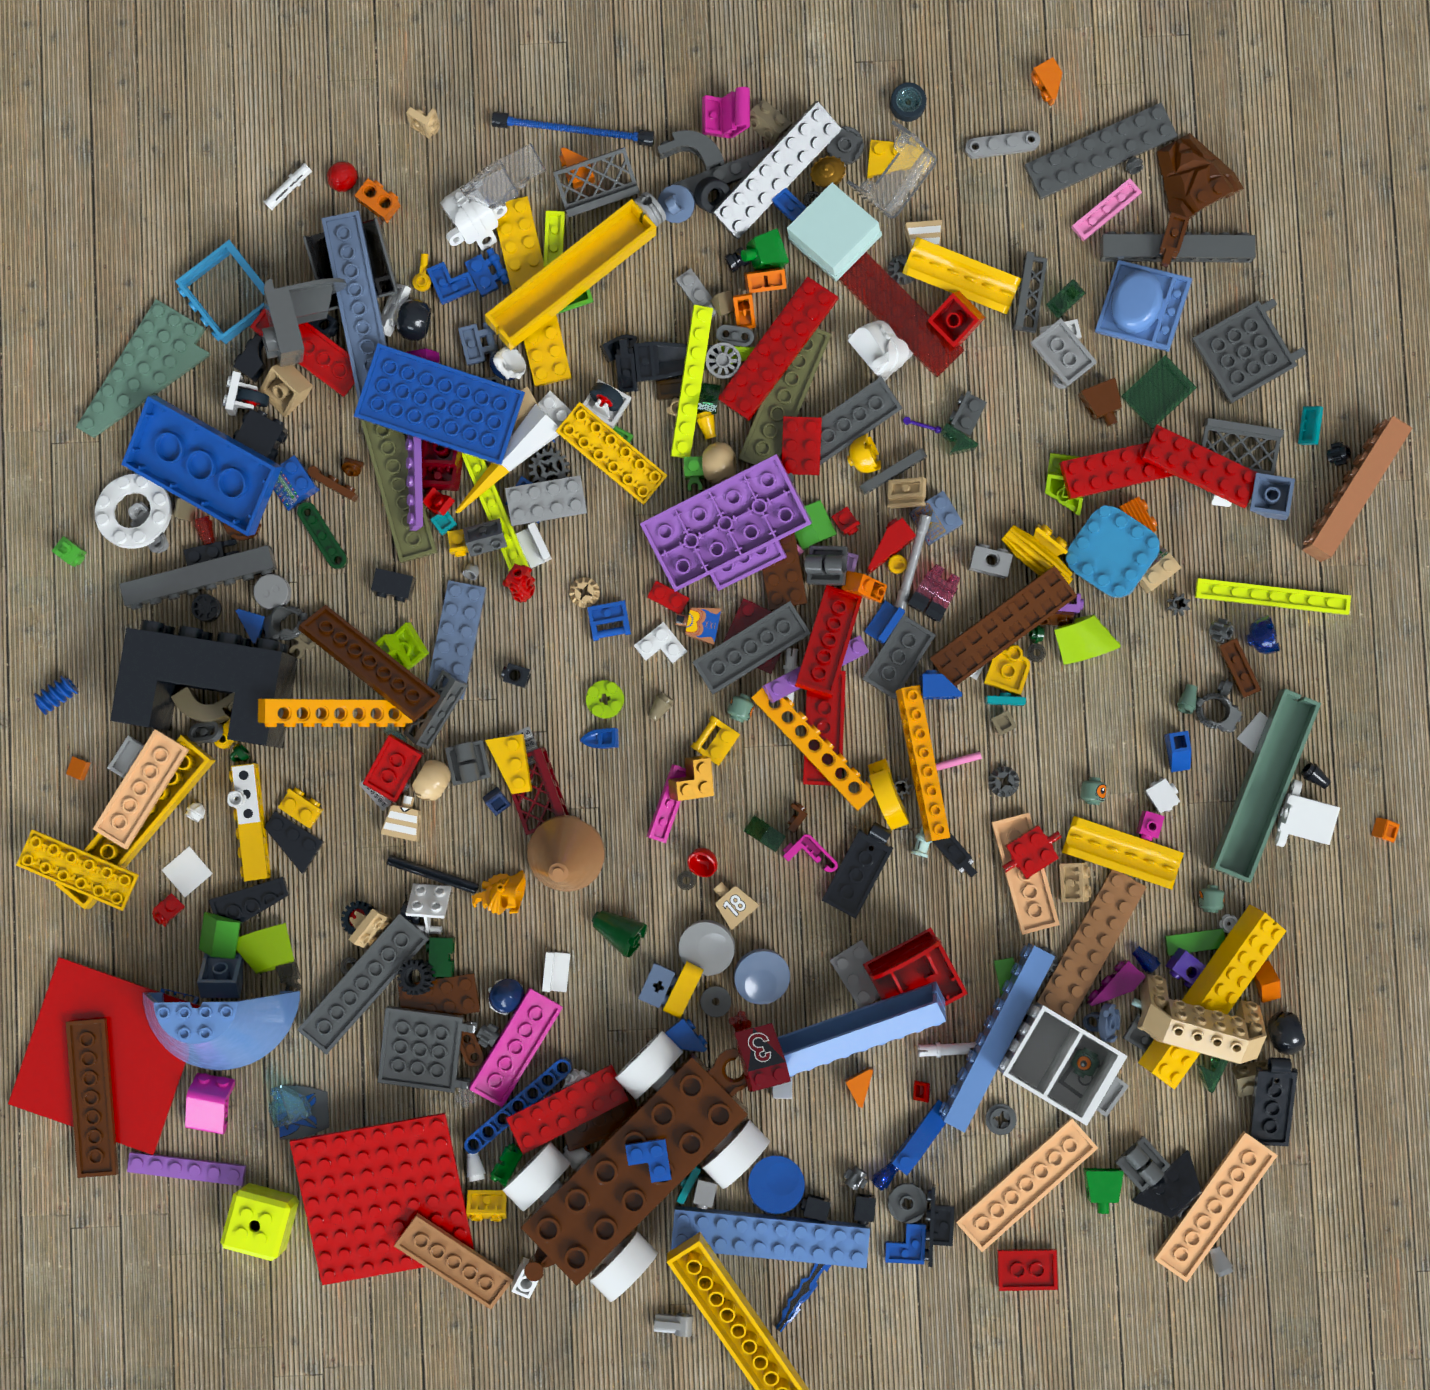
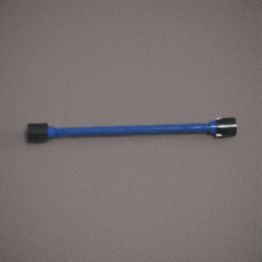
[492,111,654,147]

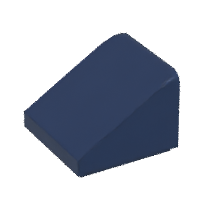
[483,787,511,816]

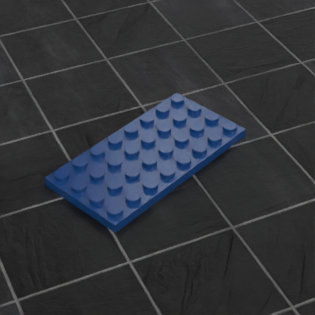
[354,343,525,466]

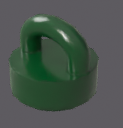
[230,743,251,762]

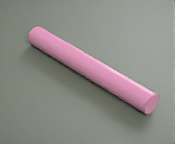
[936,752,982,771]

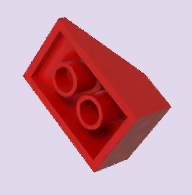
[866,517,916,575]

